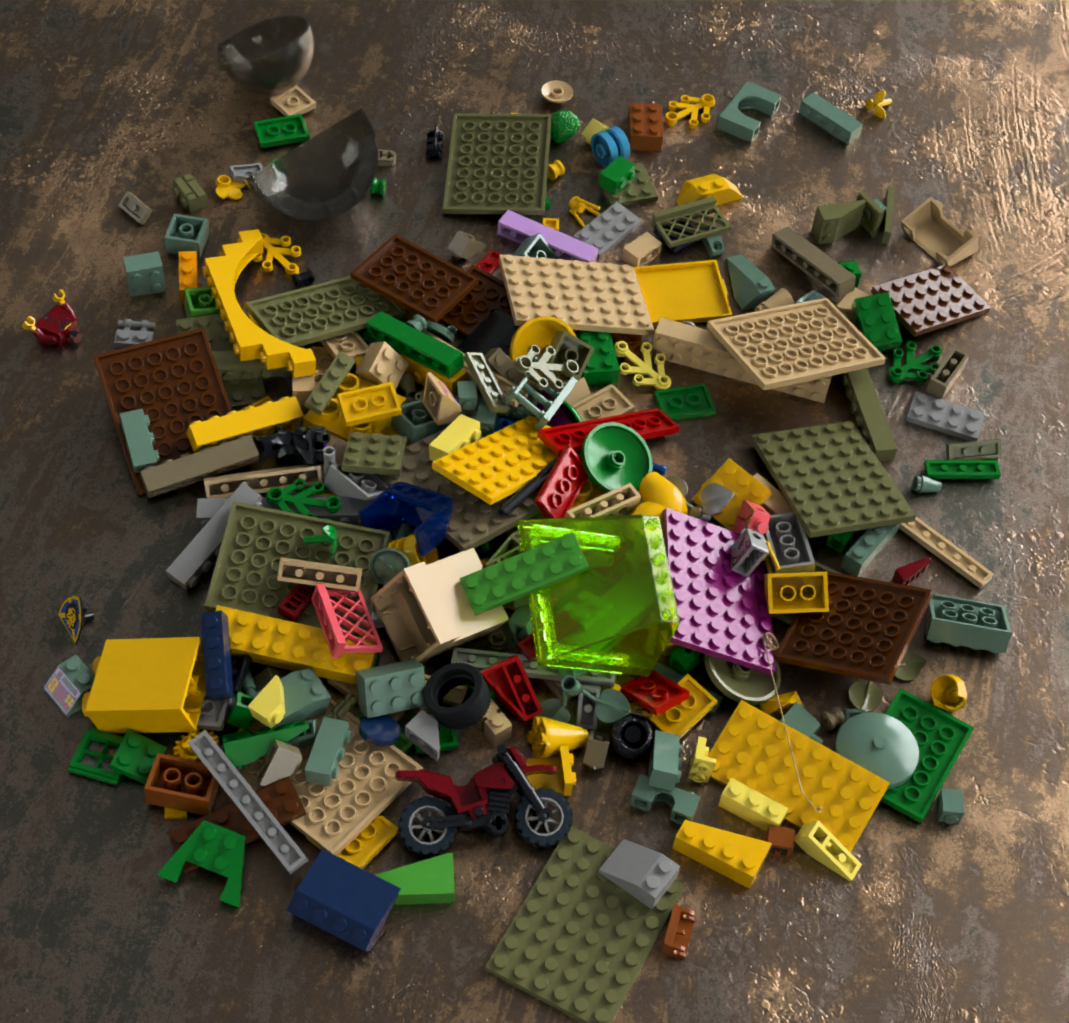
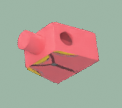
[732,500,771,536]

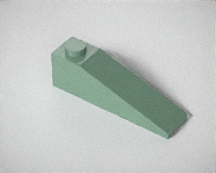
[726,254,775,312]

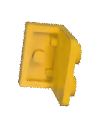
[526,746,576,796]

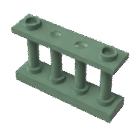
[505,354,578,430]

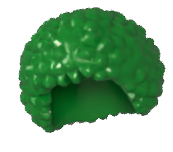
[550,110,581,143]

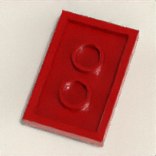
[620,669,690,715]

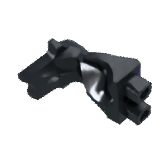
[255,425,330,466]

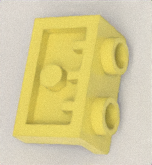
[687,736,716,783]

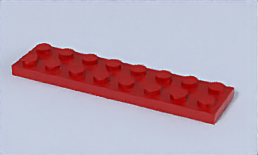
[537,408,680,456]

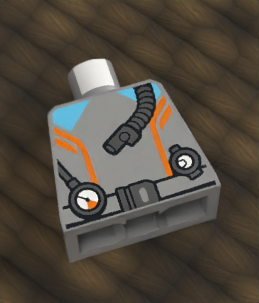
[731,528,769,577]

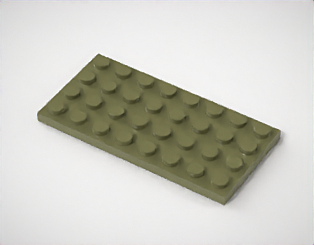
[245,276,407,347]

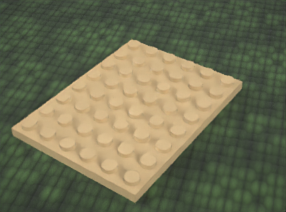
[498,254,654,336]
[707,298,886,391]
[220,699,423,856]

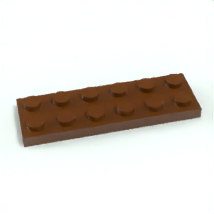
[168,776,307,874]

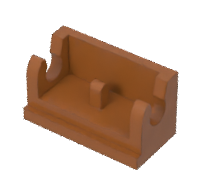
[661,904,696,960]

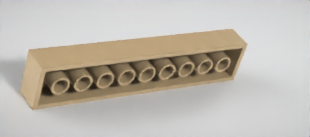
[651,317,832,403]

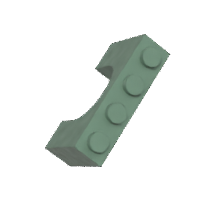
[717,81,782,143]

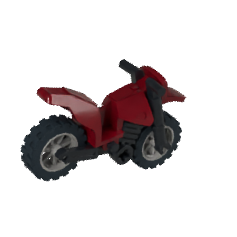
[395,745,573,857]

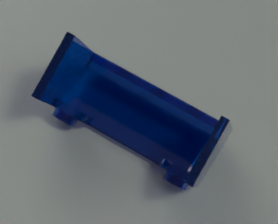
[358,482,453,557]

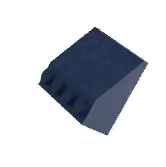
[286,849,401,951]

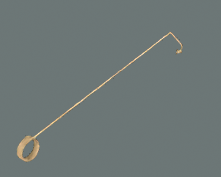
[762,632,823,813]

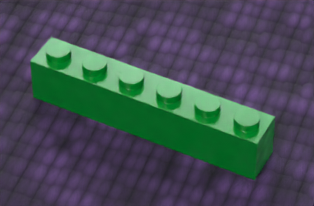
[366,311,464,379]

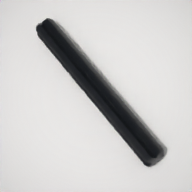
[498,458,558,517]

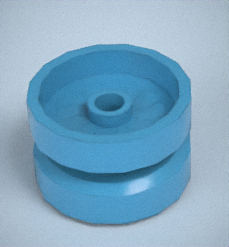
[591,126,631,168]

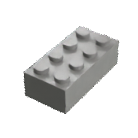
[764,512,815,574]

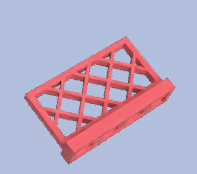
[311,584,383,658]

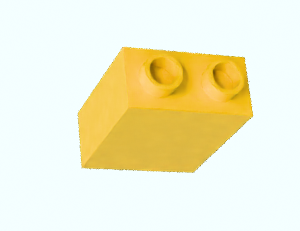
[82,637,206,733]

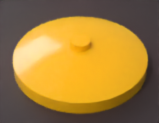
[510,316,577,389]

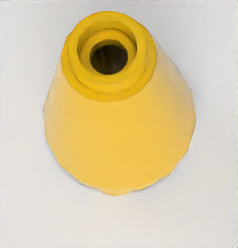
[527,716,589,759]

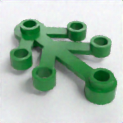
[888,341,942,383]
[266,479,341,517]

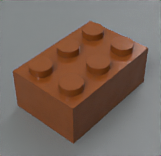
[627,102,663,152]
[144,753,220,815]

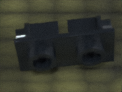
[426,125,444,159]

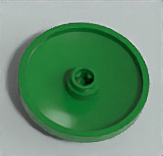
[581,422,653,493]

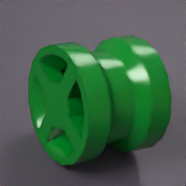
[370,177,386,196]

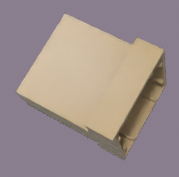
[370,548,509,664]

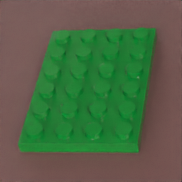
[881,688,974,823]

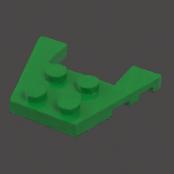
[157,820,246,908]

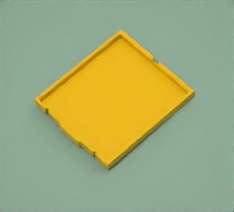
[633,260,732,327]

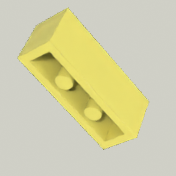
[429,414,481,461]
[718,778,788,832]

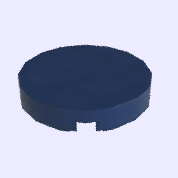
[358,715,401,747]

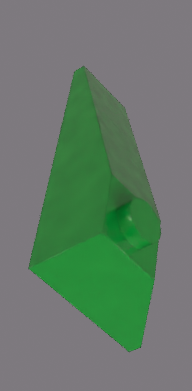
[222,720,310,770]

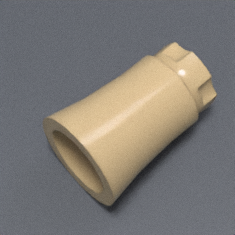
[754,288,794,312]

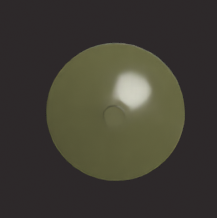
[705,654,781,705]

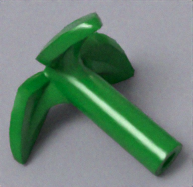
[304,525,338,558]

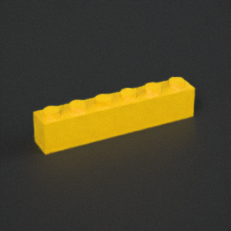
[186,396,304,453]

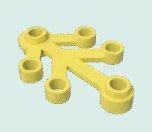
[614,341,672,390]

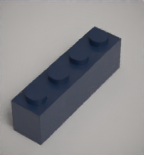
[201,611,234,701]

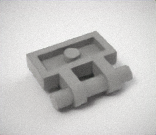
[114,319,155,348]

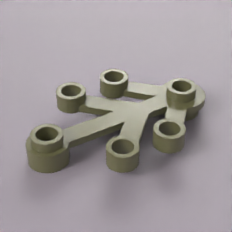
[514,344,579,392]

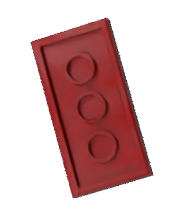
[534,445,588,527]

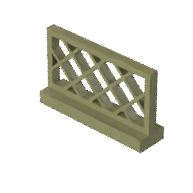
[651,196,731,248]

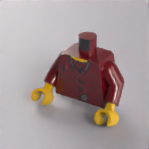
[22,289,82,347]

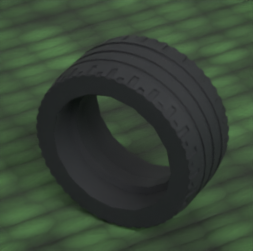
[424,662,491,730]

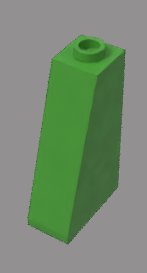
[376,853,455,905]

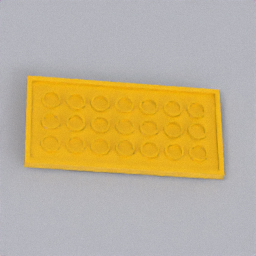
[431,416,581,505]
[707,700,890,853]

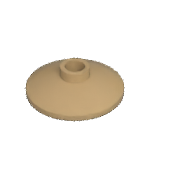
[541,80,573,103]

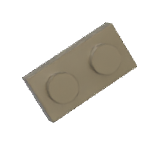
[118,191,153,225]

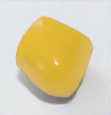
[930,674,967,712]

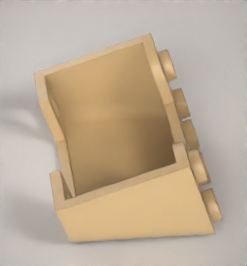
[901,197,979,267]

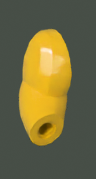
[623,472,688,544]

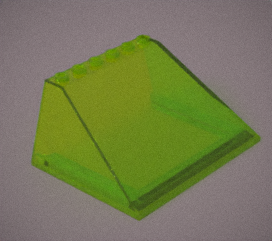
[517,515,680,677]

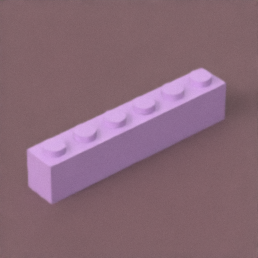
[497,210,598,262]

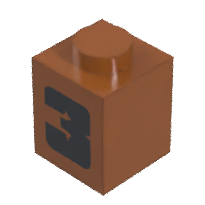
[762,825,795,858]

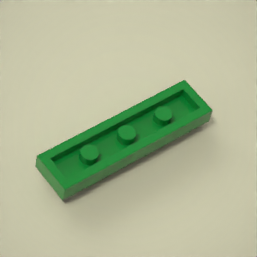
[923,460,1001,479]

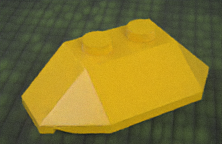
[676,174,743,206]

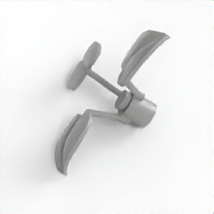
[661,476,734,550]

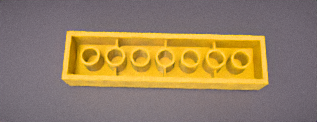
[215,605,378,685]

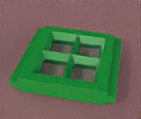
[67,727,124,785]

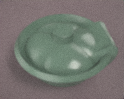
[369,548,411,586]

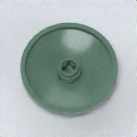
[834,712,919,789]

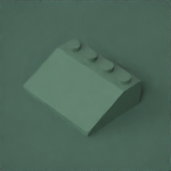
[925,593,1012,654]

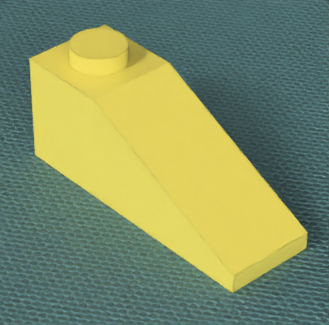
[794,820,862,881]

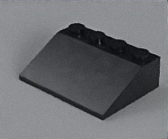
[456,310,520,358]

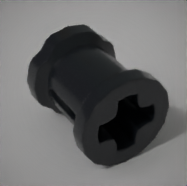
[292,268,315,289]

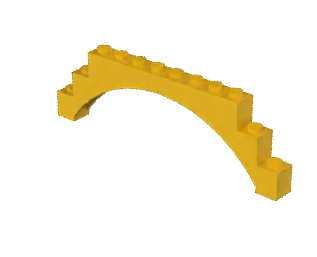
[202,229,316,378]

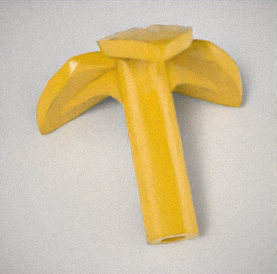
[865,90,892,118]

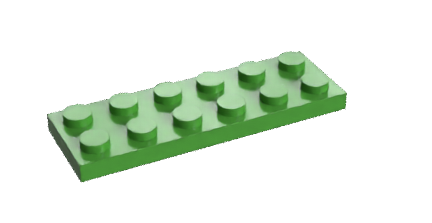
[459,532,590,616]

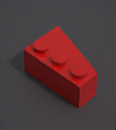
[479,655,543,721]

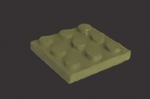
[595,163,658,207]
[342,432,407,476]

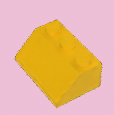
[764,572,829,614]

